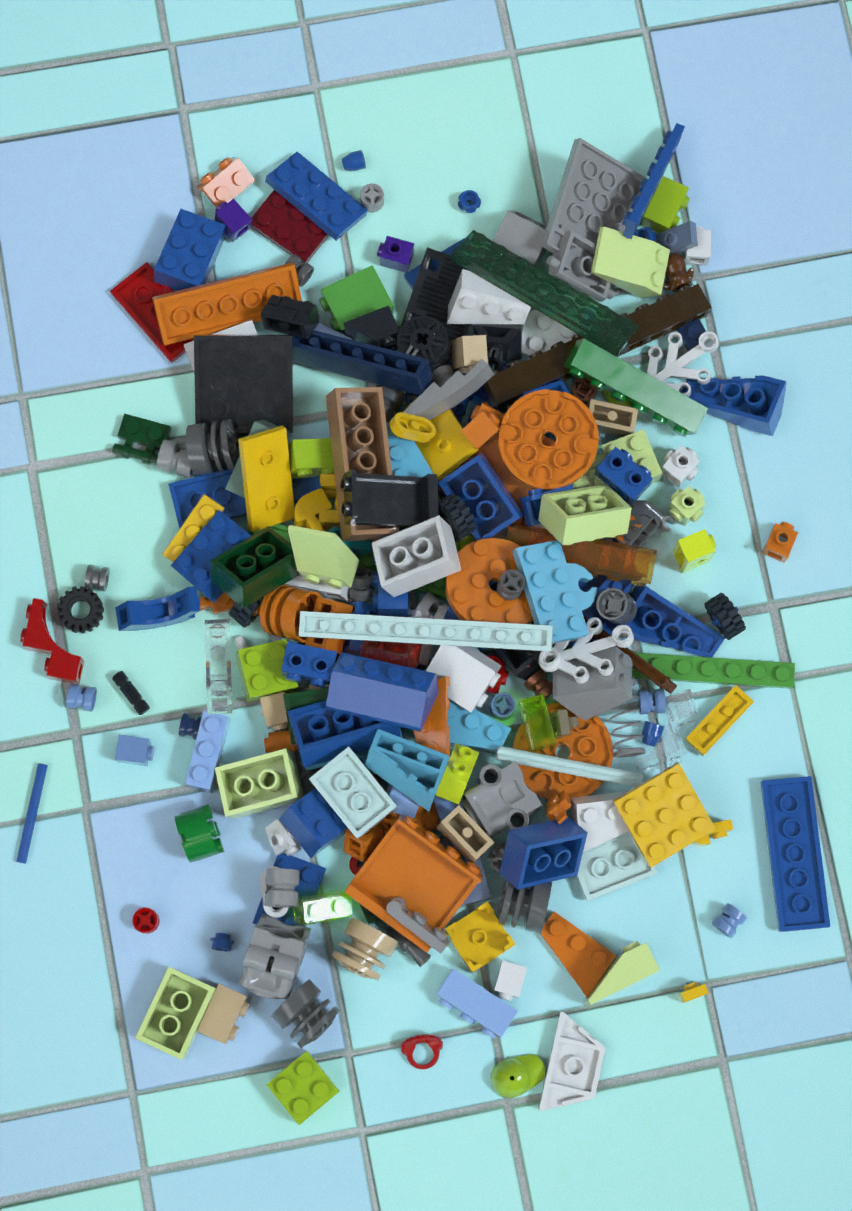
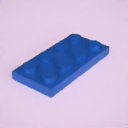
[265,151,368,241]

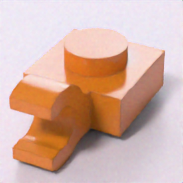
[199,593,235,615]
[545,790,571,824]

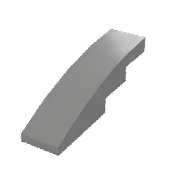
[403,359,495,420]

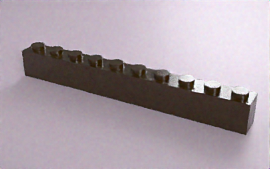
[482,284,712,411]

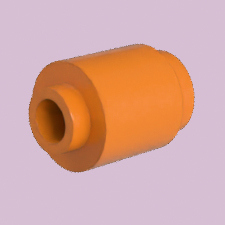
[264,730,298,754]

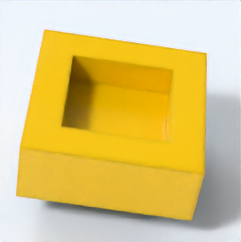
[678,981,709,1003]

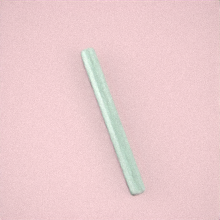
[496,746,643,787]

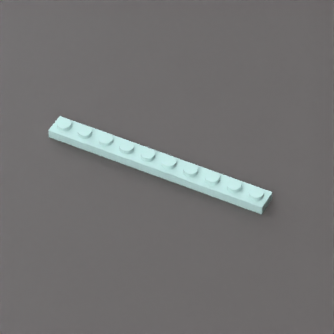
[299,611,553,652]

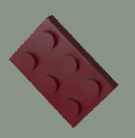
[251,190,329,264]

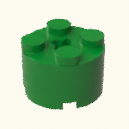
[174,804,225,863]

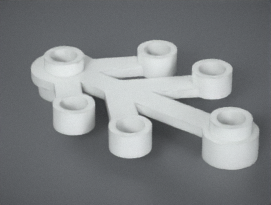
[647,331,719,397]
[539,617,634,684]

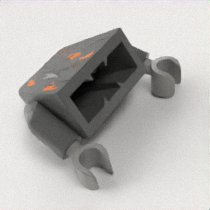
[603,499,675,570]

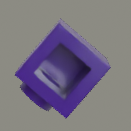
[214,198,253,242]
[377,236,414,273]

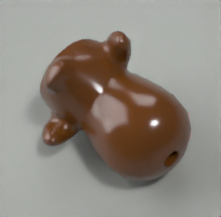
[663,253,694,293]

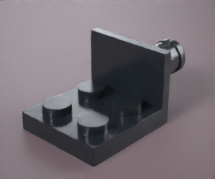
[473,324,524,371]

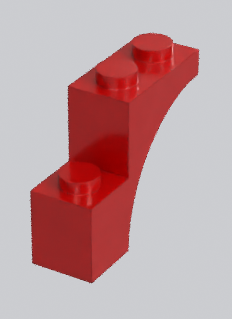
[20,598,85,685]

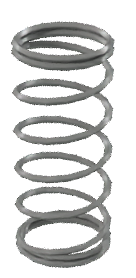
[609,679,646,758]

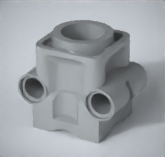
[460,761,542,838]
[239,914,311,999]

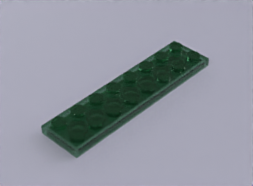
[449,230,639,357]

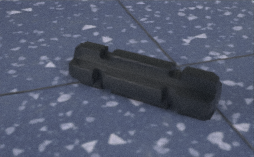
[112,671,150,715]

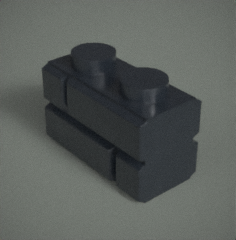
[261,295,320,339]

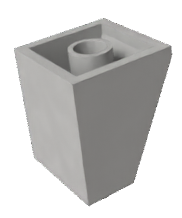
[482,210,547,285]
[553,647,633,721]

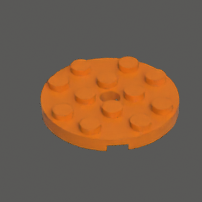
[499,389,599,490]
[445,538,533,624]
[513,702,613,800]

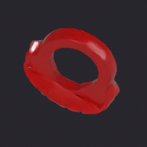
[400,1034,443,1070]

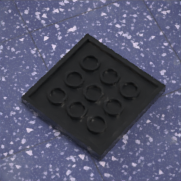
[194,335,293,433]

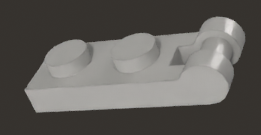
[387,897,451,954]

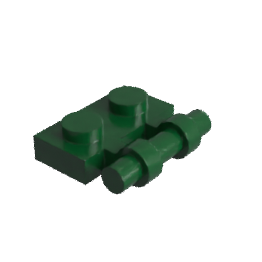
[112,413,172,465]

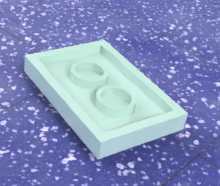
[309,747,397,839]
[577,831,658,902]

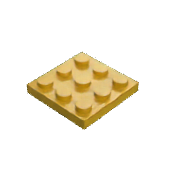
[612,763,716,868]

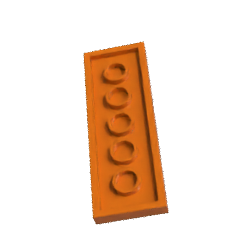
[152,262,302,345]

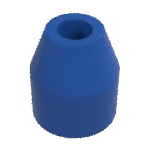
[342,150,366,171]
[642,721,664,747]

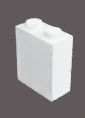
[426,645,501,712]

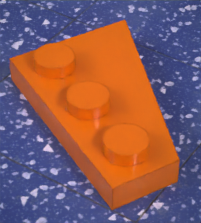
[413,676,450,756]
[540,911,616,998]

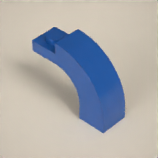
[115,587,200,631]

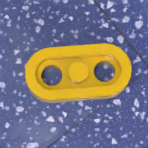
[389,412,436,443]

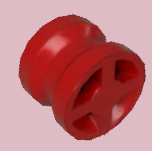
[132,907,160,934]

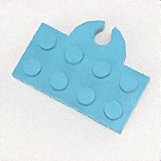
[512,540,597,644]

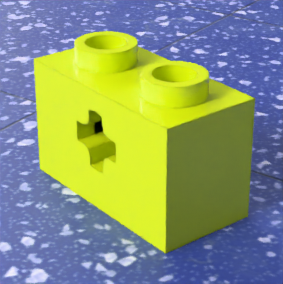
[672,529,716,573]
[436,743,479,804]

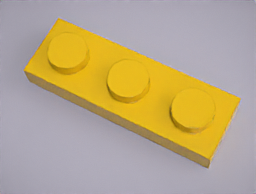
[162,493,225,562]
[684,685,754,756]

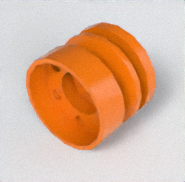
[259,584,322,642]

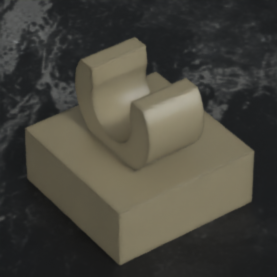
[548,709,579,739]

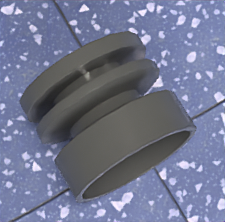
[186,419,240,475]
[498,880,552,934]
[271,979,340,1049]

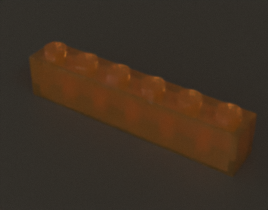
[506,523,658,586]

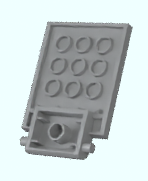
[541,138,647,302]

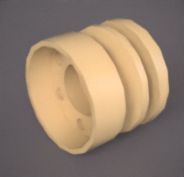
[331,917,398,981]

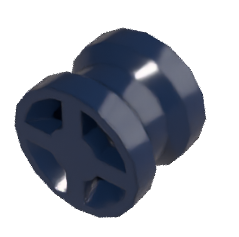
[178,712,202,740]

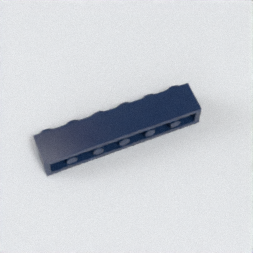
[293,330,433,395]

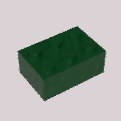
[210,526,300,609]

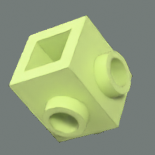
[668,486,706,526]

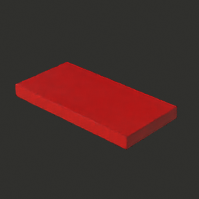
[110,262,194,364]

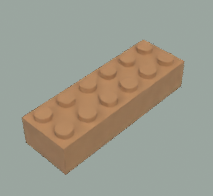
[326,387,399,541]

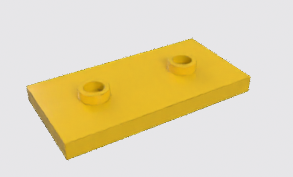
[401,398,478,481]
[238,426,295,532]

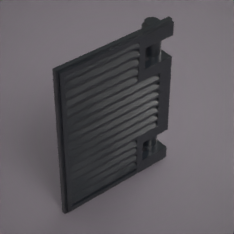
[399,247,488,343]

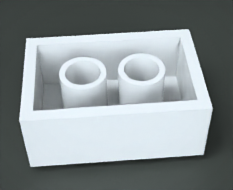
[372,516,461,597]

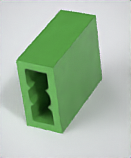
[319,265,394,335]

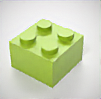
[235,639,298,703]
[266,1051,340,1125]

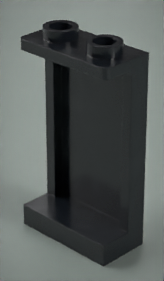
[340,469,439,528]

